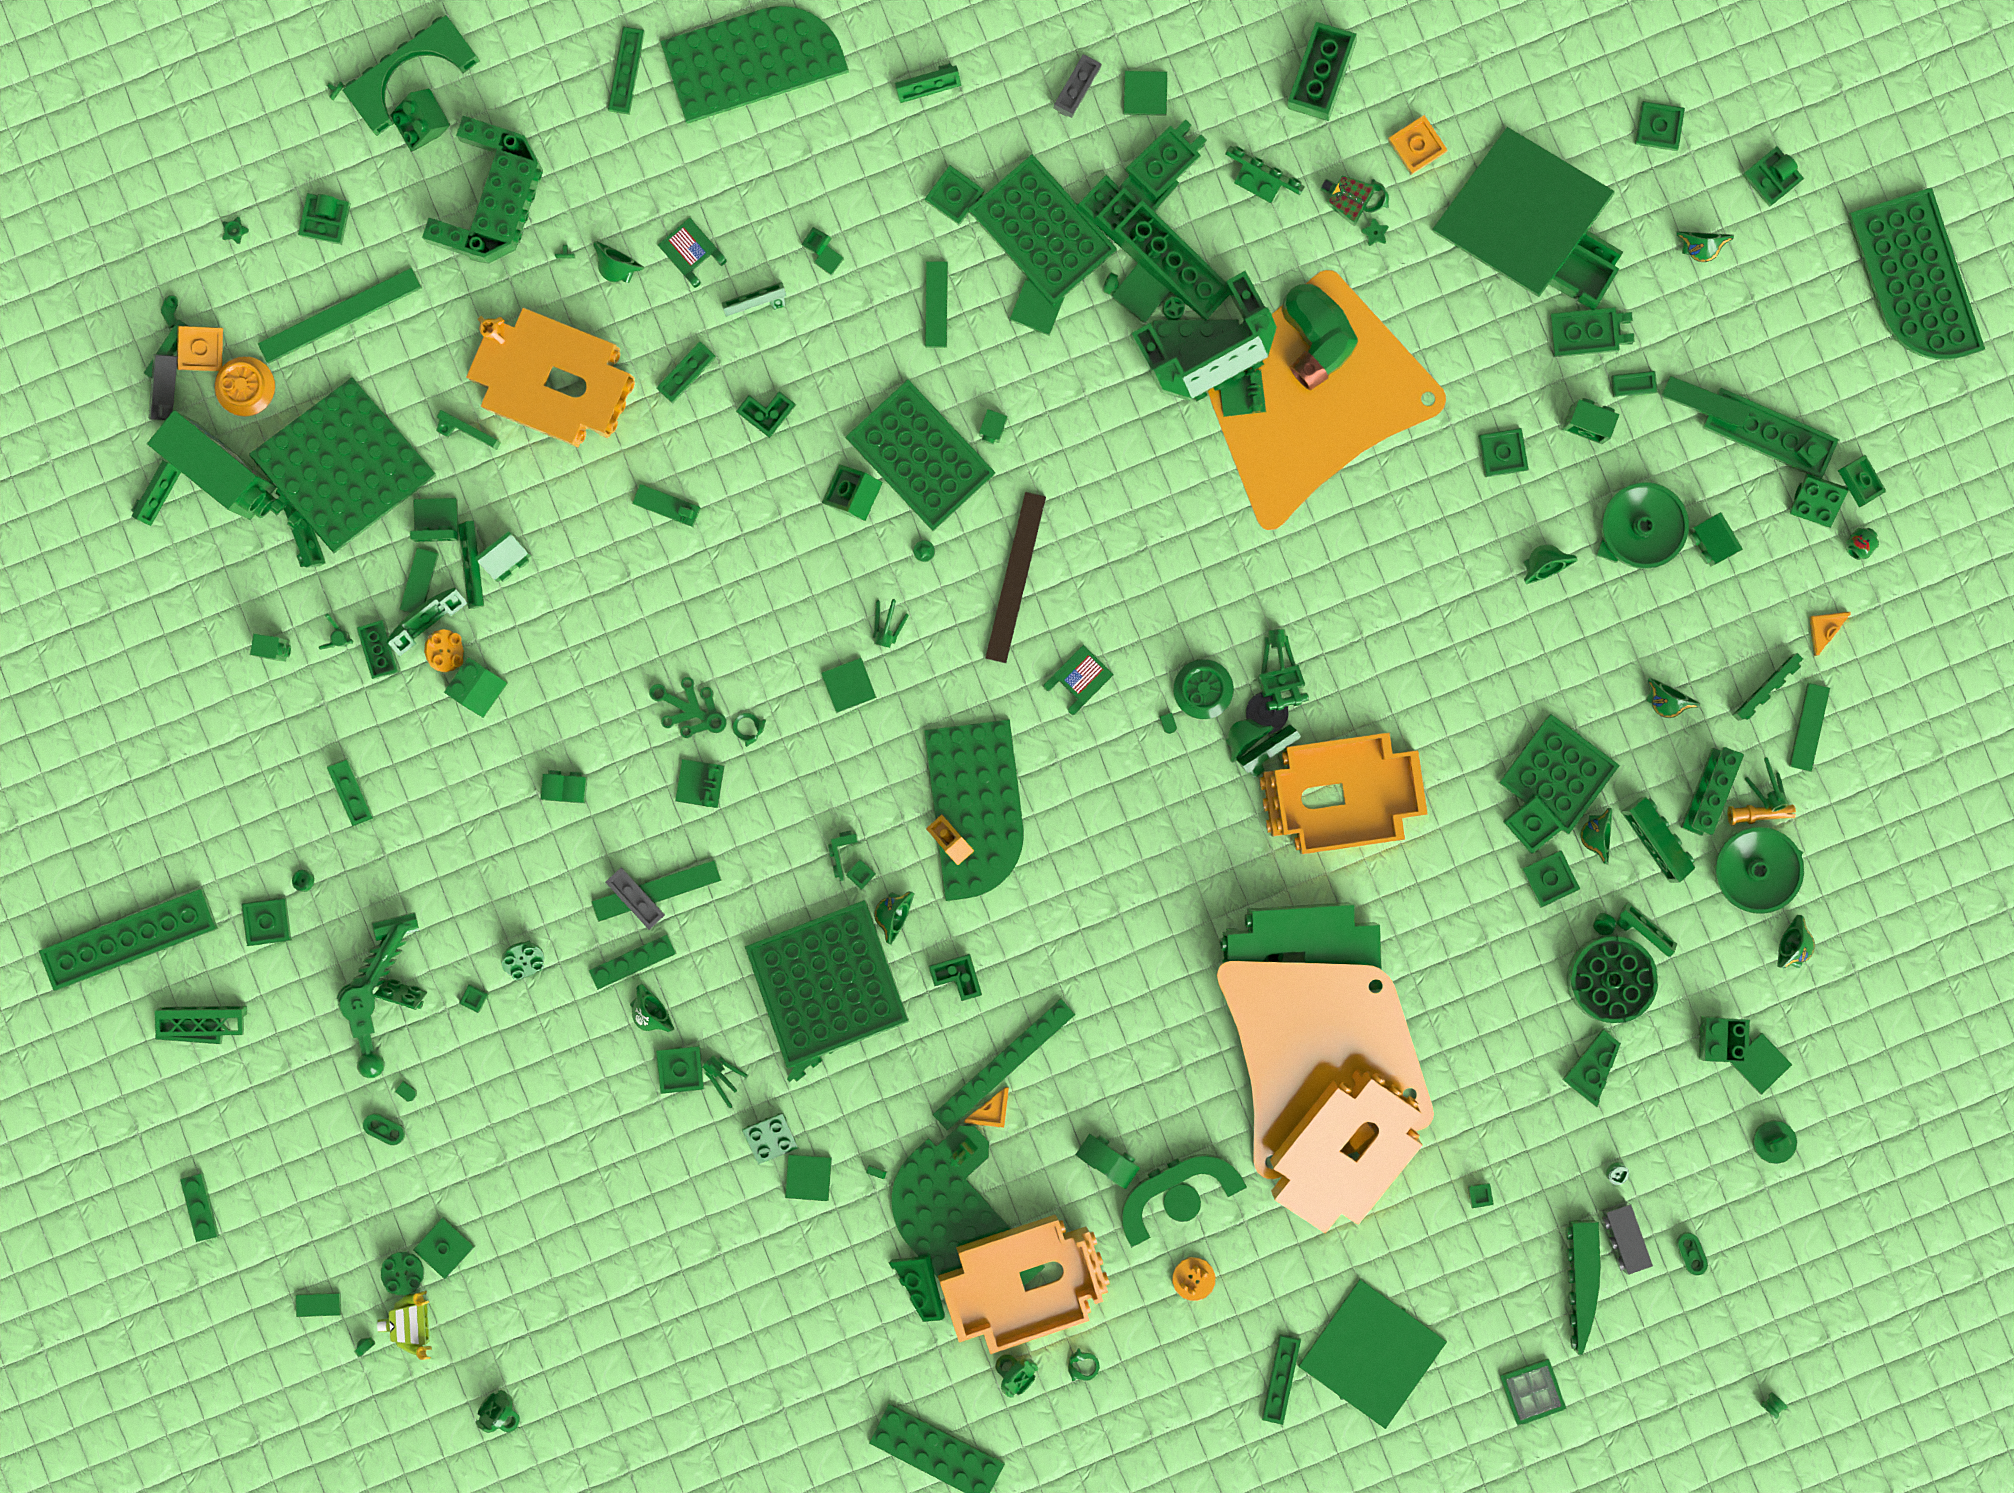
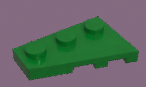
[1562,1029,1621,1107]
[888,1256,945,1322]

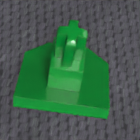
[936,1125,989,1180]

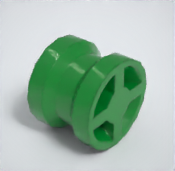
[1163,297,1185,320]
[1760,1392,1788,1420]

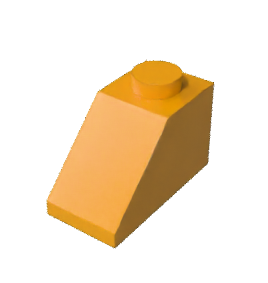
[926,815,974,865]

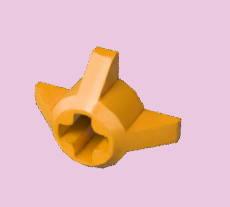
[478,316,505,345]

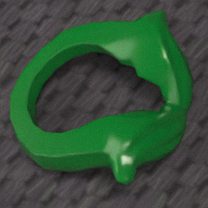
[1364,179,1389,213]
[733,713,766,747]
[1068,1348,1100,1382]

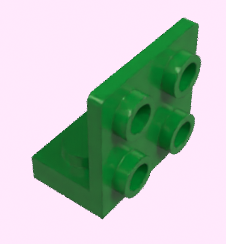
[410,498,458,542]

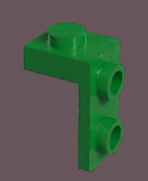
[828,831,859,881]

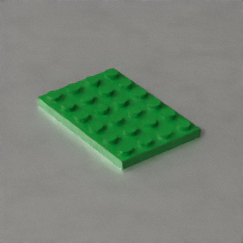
[968,154,1117,306]
[845,379,996,532]

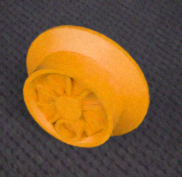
[215,356,275,417]

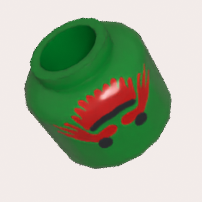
[1846,528,1879,560]

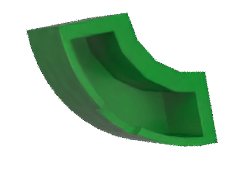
[1075,1133,1140,1189]

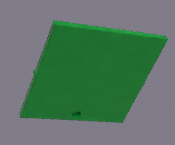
[1298,1279,1447,1429]

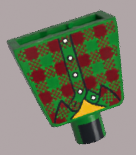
[1320,175,1375,226]

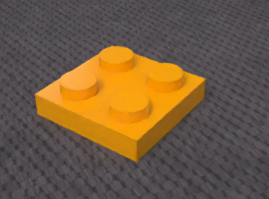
[1388,115,1448,175]
[177,326,223,371]

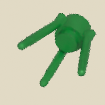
[872,599,909,648]
[319,613,353,650]
[1261,629,1296,674]
[1745,757,1788,812]
[702,1055,748,1108]

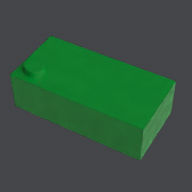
[1288,22,1357,121]

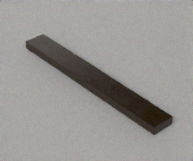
[985,492,1046,664]

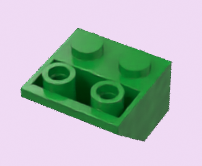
[390,88,450,152]
[1699,1016,1750,1063]

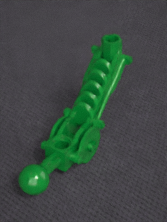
[336,912,419,1079]

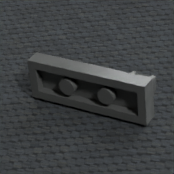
[1053,54,1102,118]
[148,354,177,420]
[605,867,665,930]

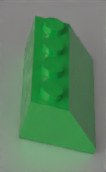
[1620,797,1695,883]

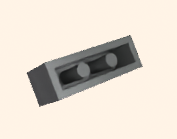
[1601,1202,1653,1275]

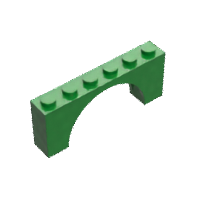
[342,15,480,136]

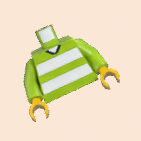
[377,1291,432,1360]

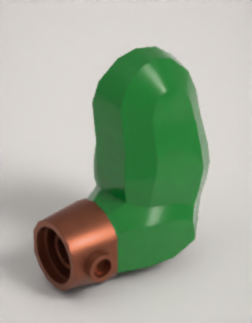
[1282,284,1358,391]

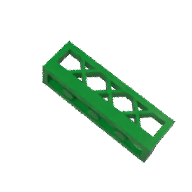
[155,1006,247,1036]

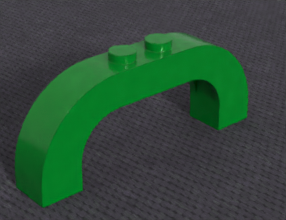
[1122,1154,1247,1248]

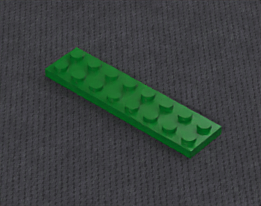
[39,889,218,991]

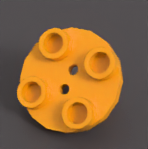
[424,629,464,672]
[1172,1257,1215,1301]

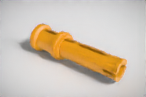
[1727,804,1796,826]

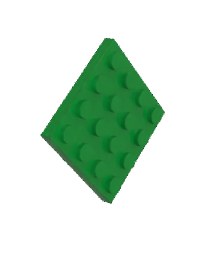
[1498,714,1620,835]

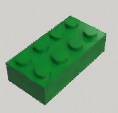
[357,620,400,680]

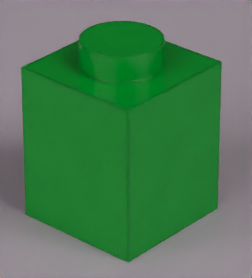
[979,409,1008,445]

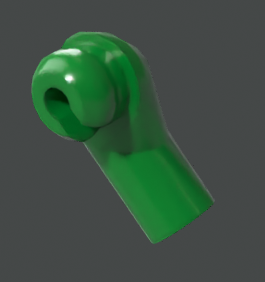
[161,295,178,328]

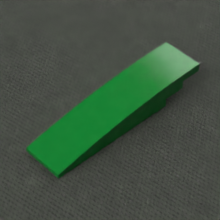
[1077,175,1230,320]

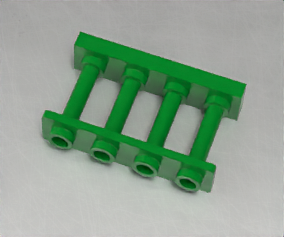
[1681,747,1744,836]

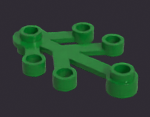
[649,677,727,738]

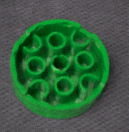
[1567,936,1658,1023]

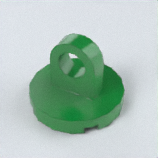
[1752,1120,1797,1164]
[995,1354,1038,1398]
[476,1390,520,1433]

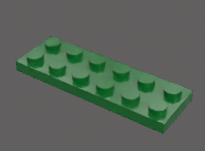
[1702,388,1839,479]
[869,1403,1005,1493]

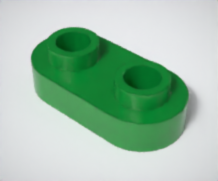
[363,1113,405,1145]
[1676,1232,1708,1276]

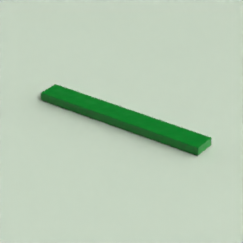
[258,268,422,364]

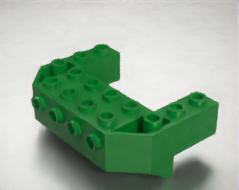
[422,116,543,264]
[1130,271,1277,402]

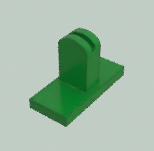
[327,82,345,100]
[555,245,575,258]

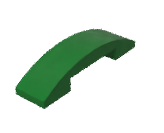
[387,587,467,657]

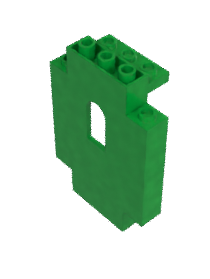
[1220,902,1382,993]

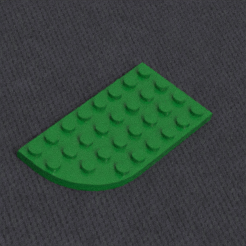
[660,6,849,124]
[1848,187,1985,360]
[924,719,1024,901]
[891,1138,1045,1287]

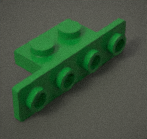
[1225,146,1305,203]

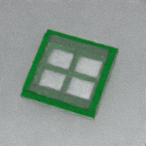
[1500,1358,1567,1426]

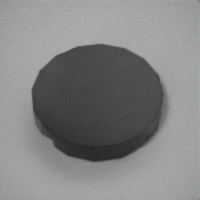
[1246,692,1289,734]

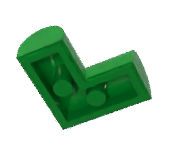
[736,391,796,438]
[929,954,982,1001]

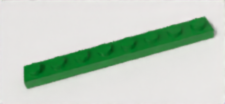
[933,999,1076,1130]

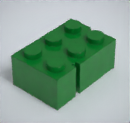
[1549,245,1620,310]

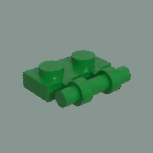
[1257,665,1309,711]

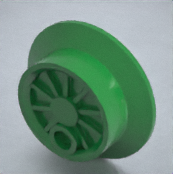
[1173,659,1234,719]

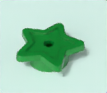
[222,217,249,244]
[1361,219,1389,246]

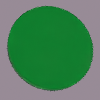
[1164,1184,1201,1222]

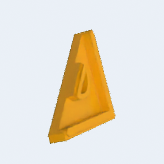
[1809,612,1851,656]
[964,1087,1009,1128]

